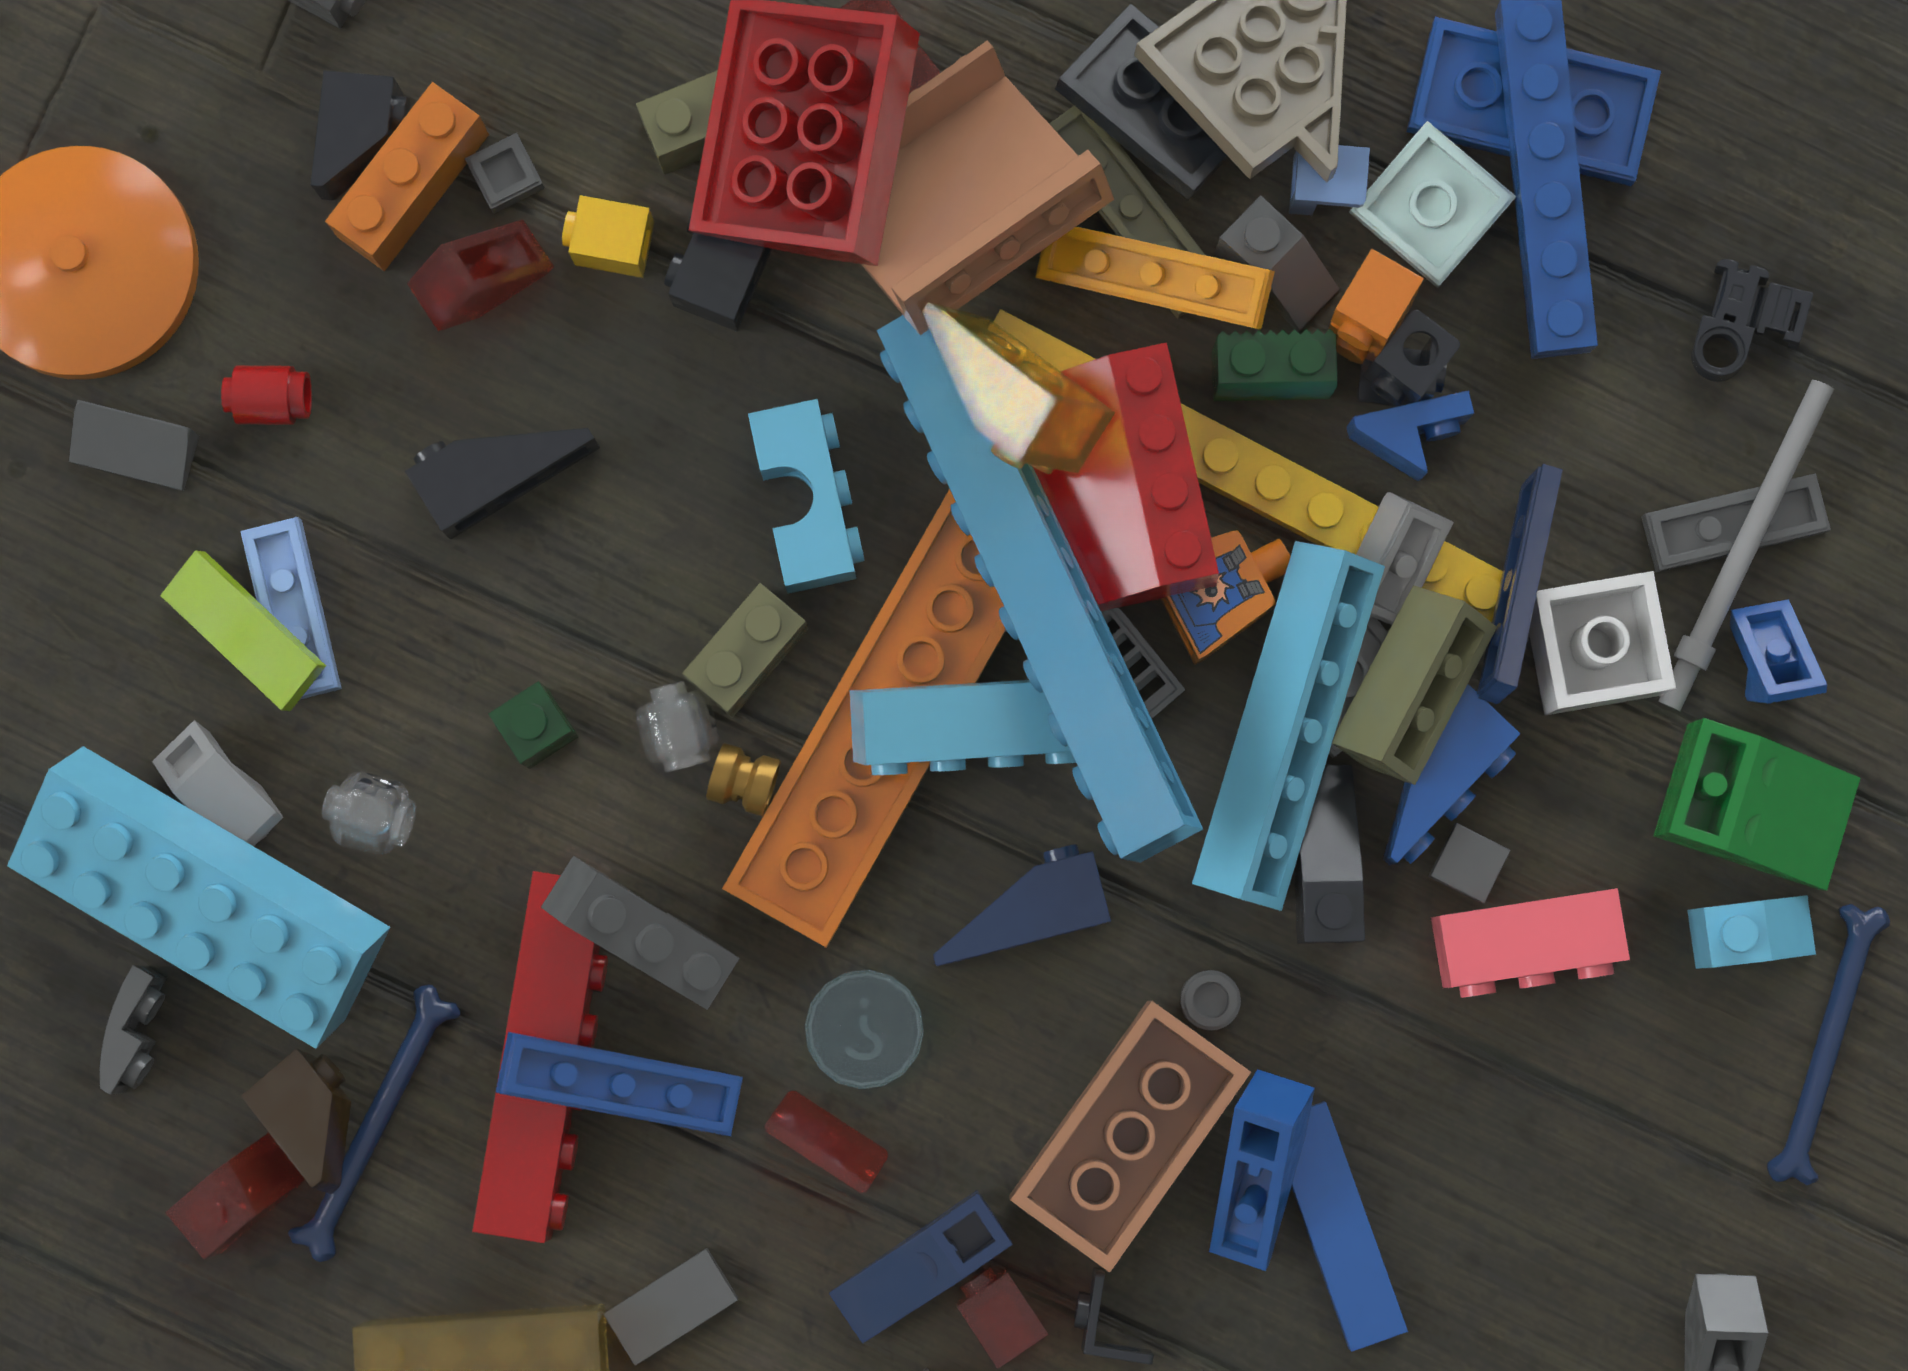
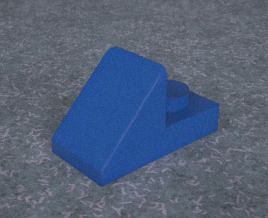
[1346,390,1474,481]
[1730,599,1827,704]

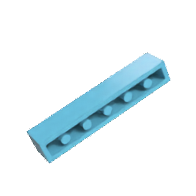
[1192,541,1385,911]

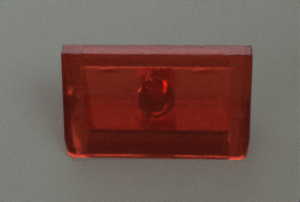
[764,1090,888,1194]

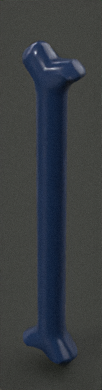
[1766,904,1890,1185]
[288,984,461,1262]

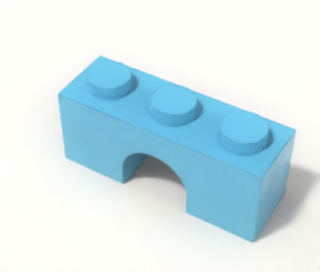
[748,399,865,594]

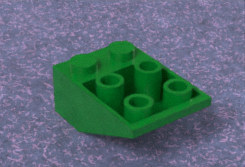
[1654,718,1860,891]

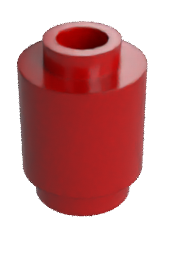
[221,365,312,425]

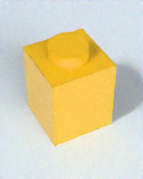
[562,195,655,278]

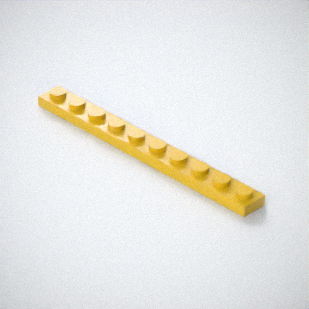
[978,309,1503,622]

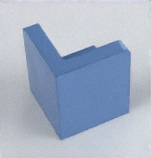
[1289,145,1370,215]

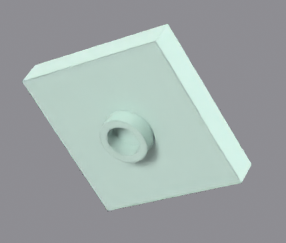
[1349,121,1516,288]

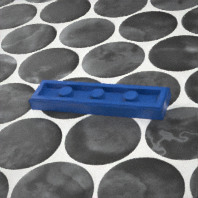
[496,1032,743,1136]
[1291,1101,1408,1352]

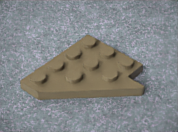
[1134,0,1347,183]

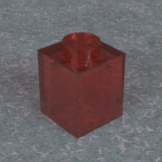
[957,1267,1048,1369]

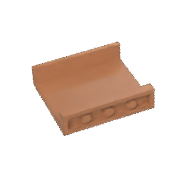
[861,40,1114,335]

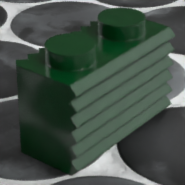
[1212,329,1337,401]

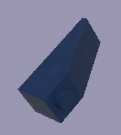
[933,844,1111,967]

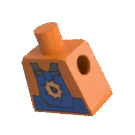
[1161,530,1290,665]

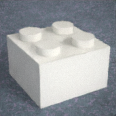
[1529,571,1676,715]

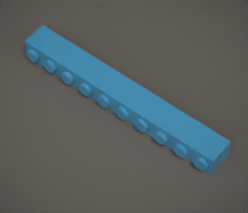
[877,309,1203,862]

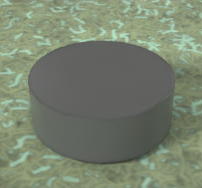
[1180,970,1241,1030]

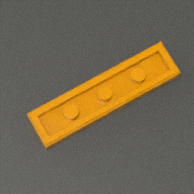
[1035,227,1275,329]

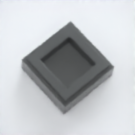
[465,133,545,214]
[1428,823,1510,904]

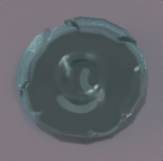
[805,969,924,1089]

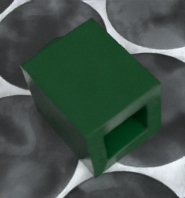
[488,681,579,769]

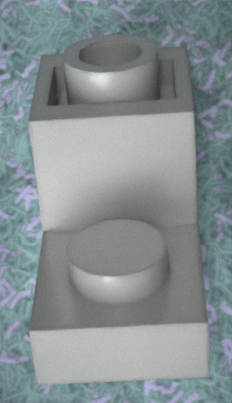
[152,720,283,846]

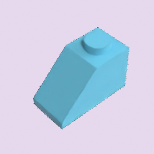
[1687,895,1816,969]

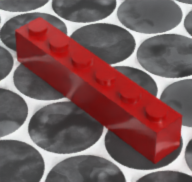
[472,871,608,1243]

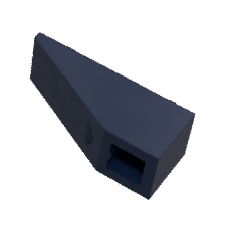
[829,1190,1013,1344]

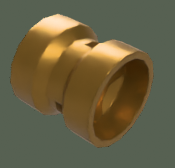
[706,743,781,817]

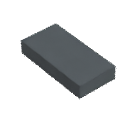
[603,1248,739,1366]

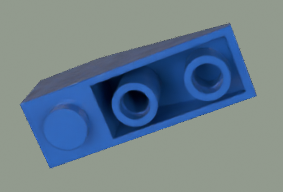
[1383,684,1520,865]

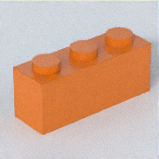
[325,82,489,271]

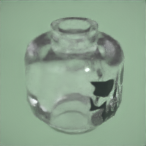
[635,681,720,772]
[322,771,417,856]

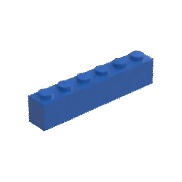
[1495,0,1598,359]

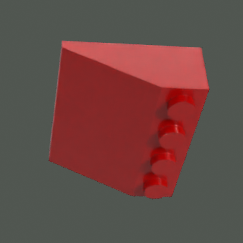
[689,0,920,266]
[998,342,1219,611]

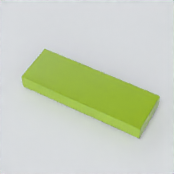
[160,550,326,711]

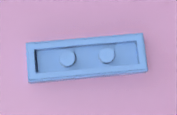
[240,517,342,699]

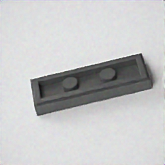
[1641,473,1831,573]

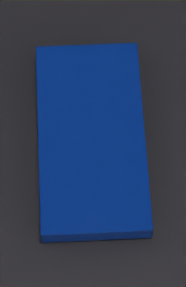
[1406,17,1661,186]

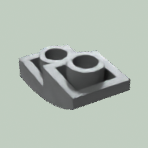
[100,965,167,1094]

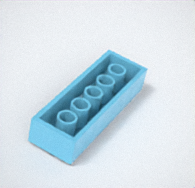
[7,746,390,1049]

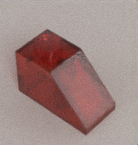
[407,219,554,332]
[165,1132,306,1259]

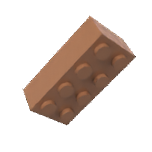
[1009,1001,1251,1272]

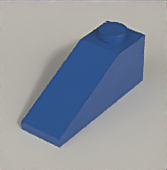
[1209,1069,1315,1271]

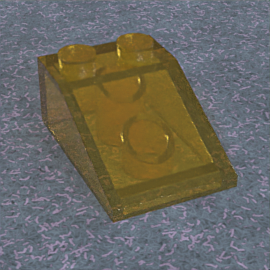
[922,302,1115,474]

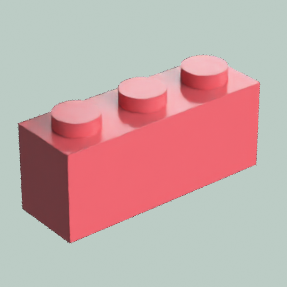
[1431,888,1630,998]

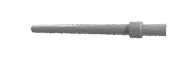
[1658,380,1834,711]

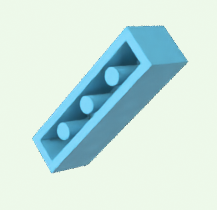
[850,680,1076,775]

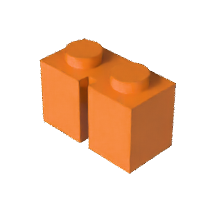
[1328,249,1424,364]

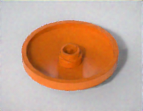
[0,146,199,380]

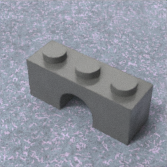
[541,856,740,1010]

